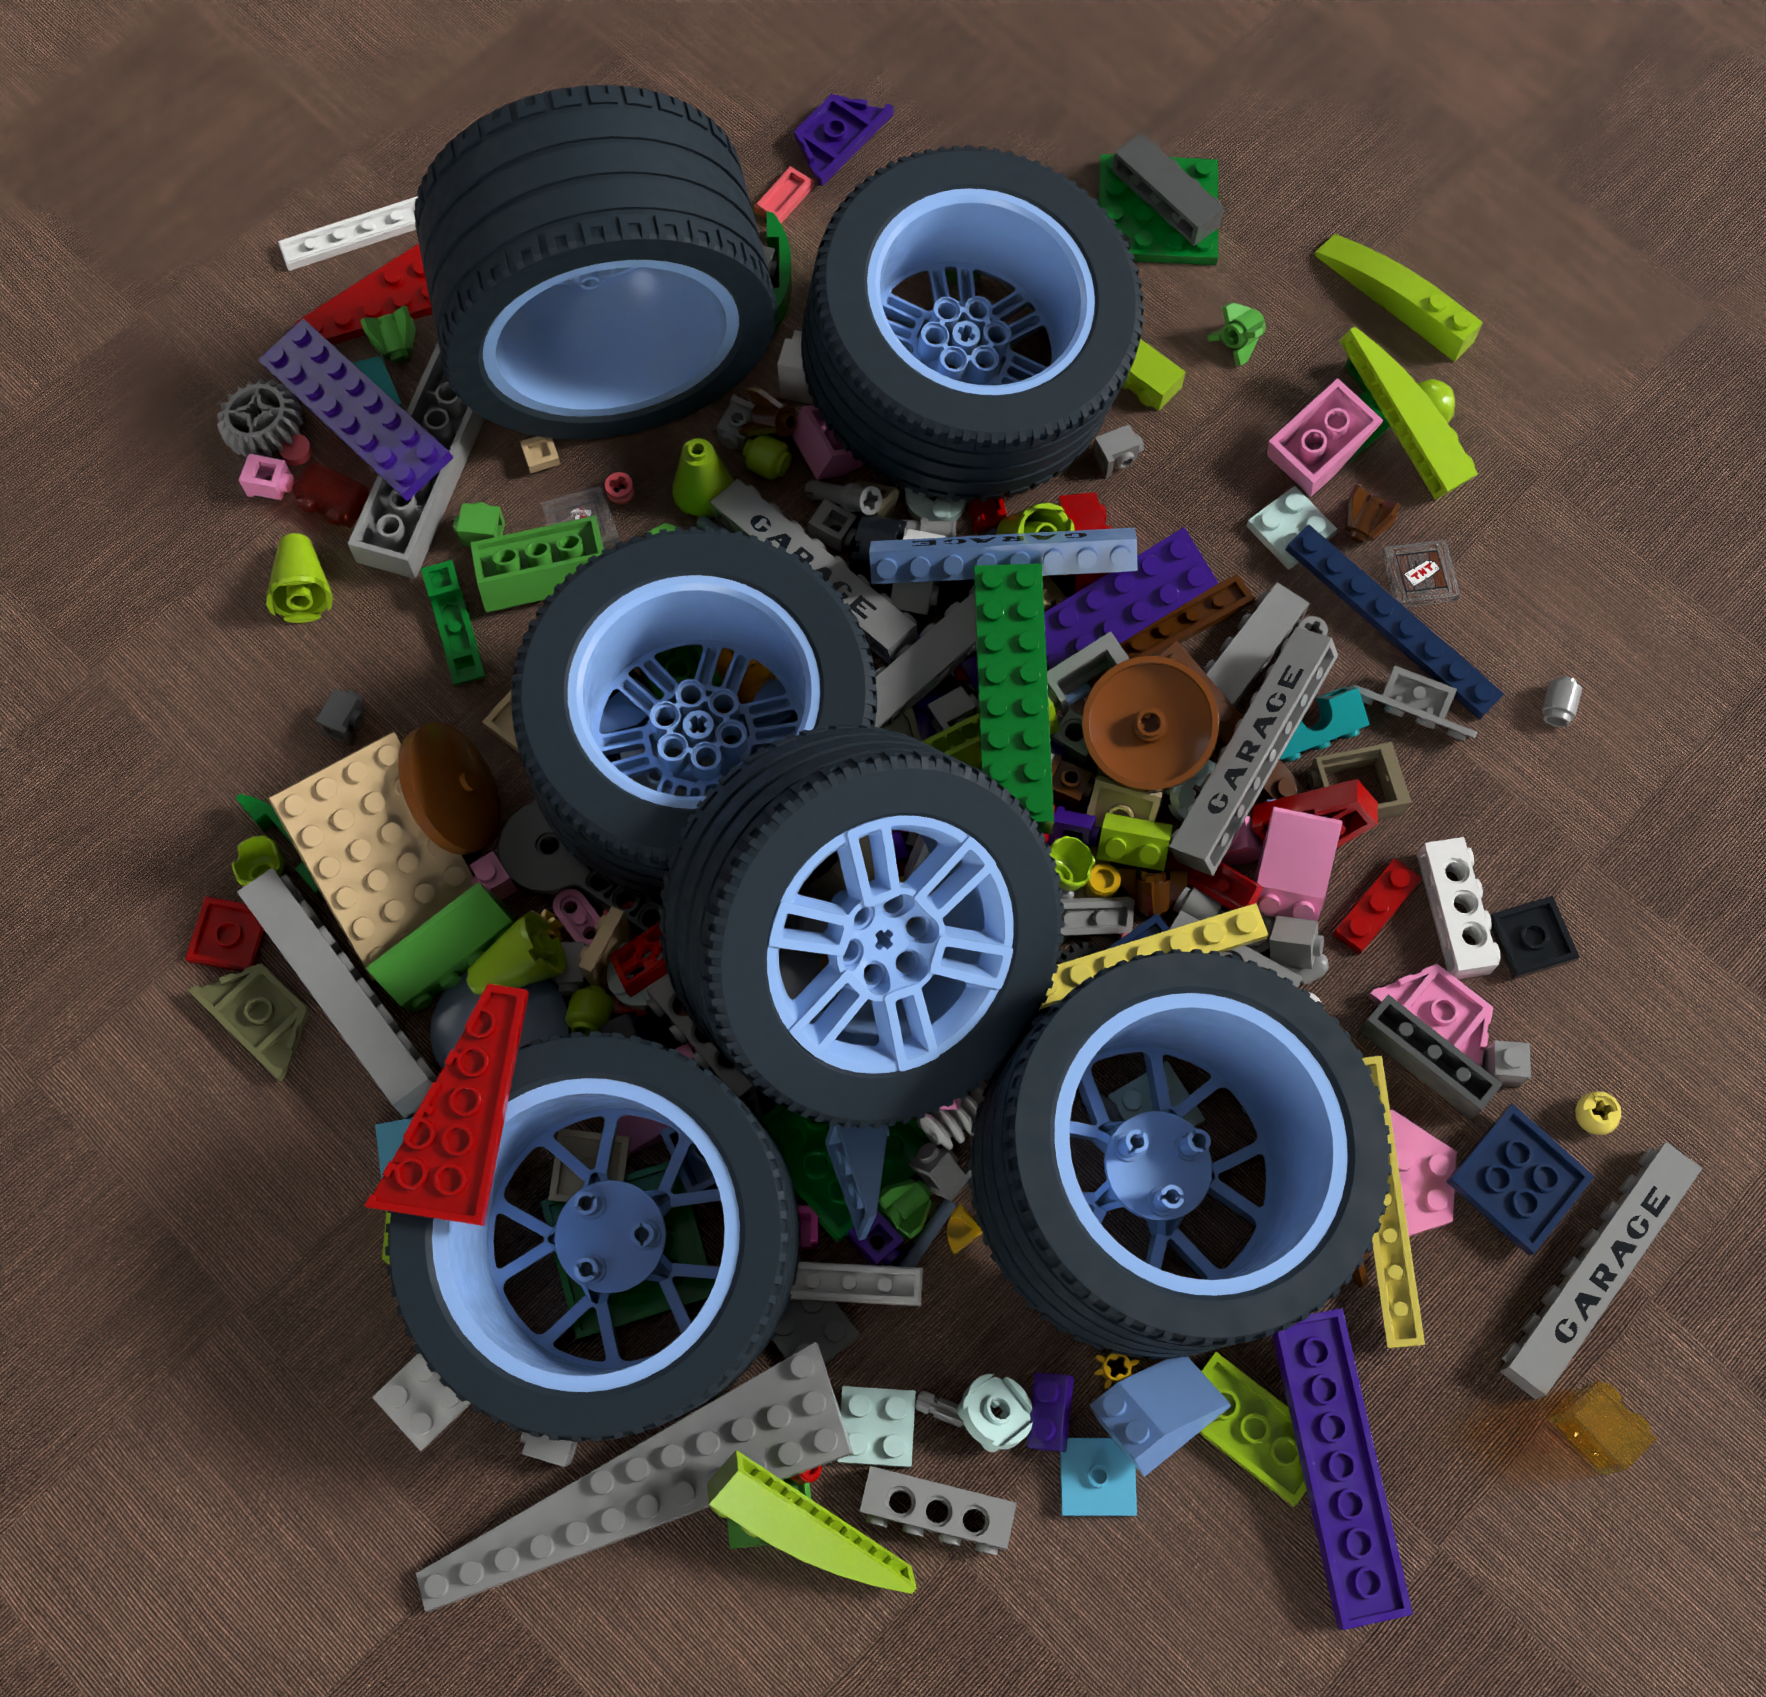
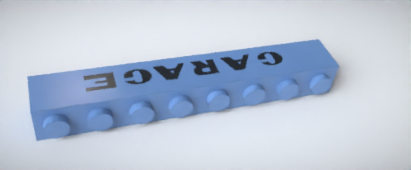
[869,528,1138,584]

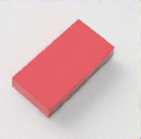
[754,166,814,223]

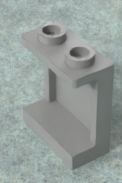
[1047,631,1129,717]

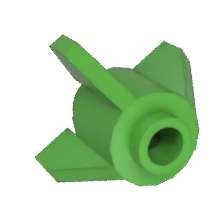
[1207,302,1266,366]
[361,306,416,363]
[877,1178,932,1240]

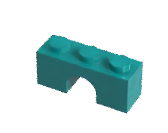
[1279,686,1370,762]

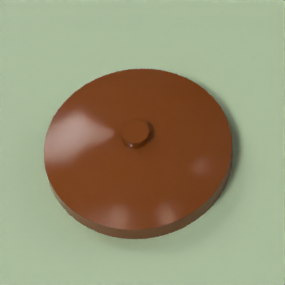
[1082,656,1219,792]
[398,722,500,855]

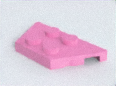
[1368,964,1493,1067]
[1390,1110,1457,1237]

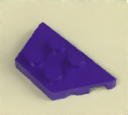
[794,94,894,187]

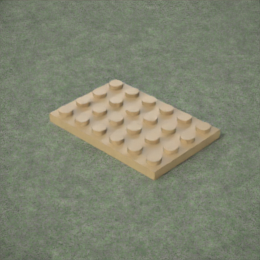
[268,732,474,981]

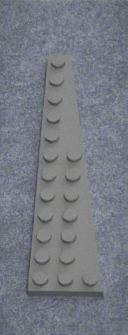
[416,1342,853,1612]

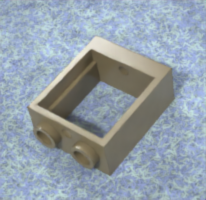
[1307,742,1412,820]

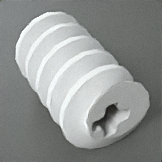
[920,1081,987,1150]

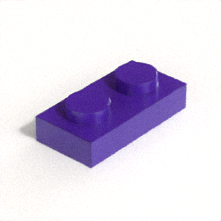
[1027,1372,1074,1453]

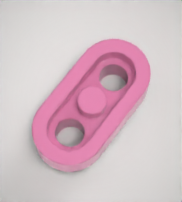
[553,889,600,945]

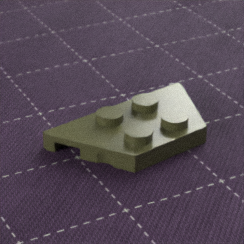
[188,963,311,1082]

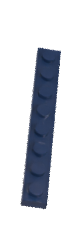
[1285,524,1504,719]

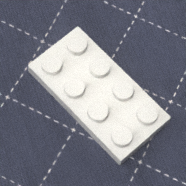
[372,1354,471,1451]

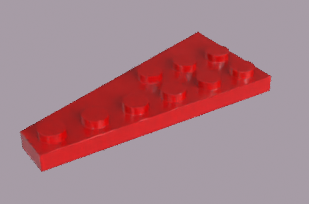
[296,243,432,345]
[364,984,529,1226]

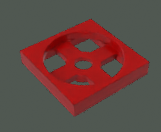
[609,922,667,998]

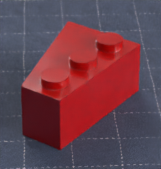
[1058,492,1112,594]
[1251,779,1378,848]

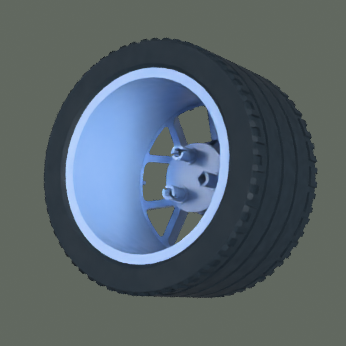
[414,85,778,440]
[968,949,1392,1359]
[385,1032,801,1442]

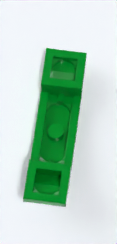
[766,212,792,331]
[421,560,486,687]
[235,793,326,903]

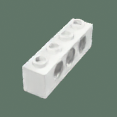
[1417,837,1500,979]

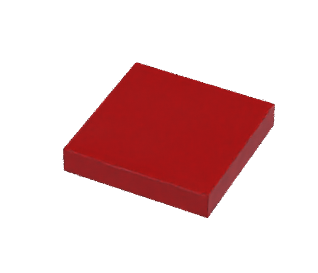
[185,896,266,972]

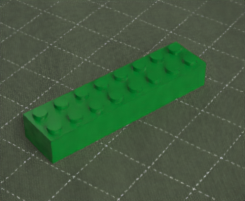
[974,564,1054,834]

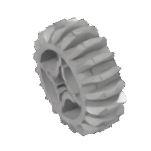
[217,378,303,458]

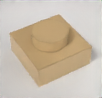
[520,436,560,473]

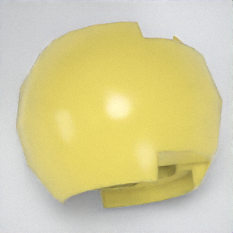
[1575,1091,1621,1135]

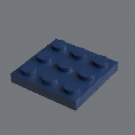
[1446,1103,1595,1256]

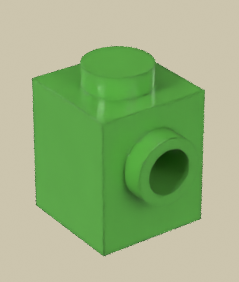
[453,502,505,547]

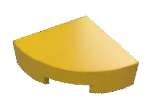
[946,1203,982,1255]

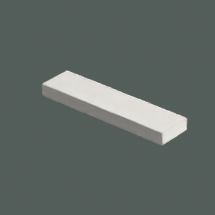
[790,1262,923,1306]

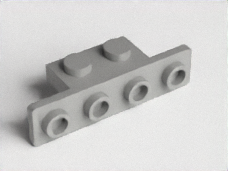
[1350,666,1477,742]

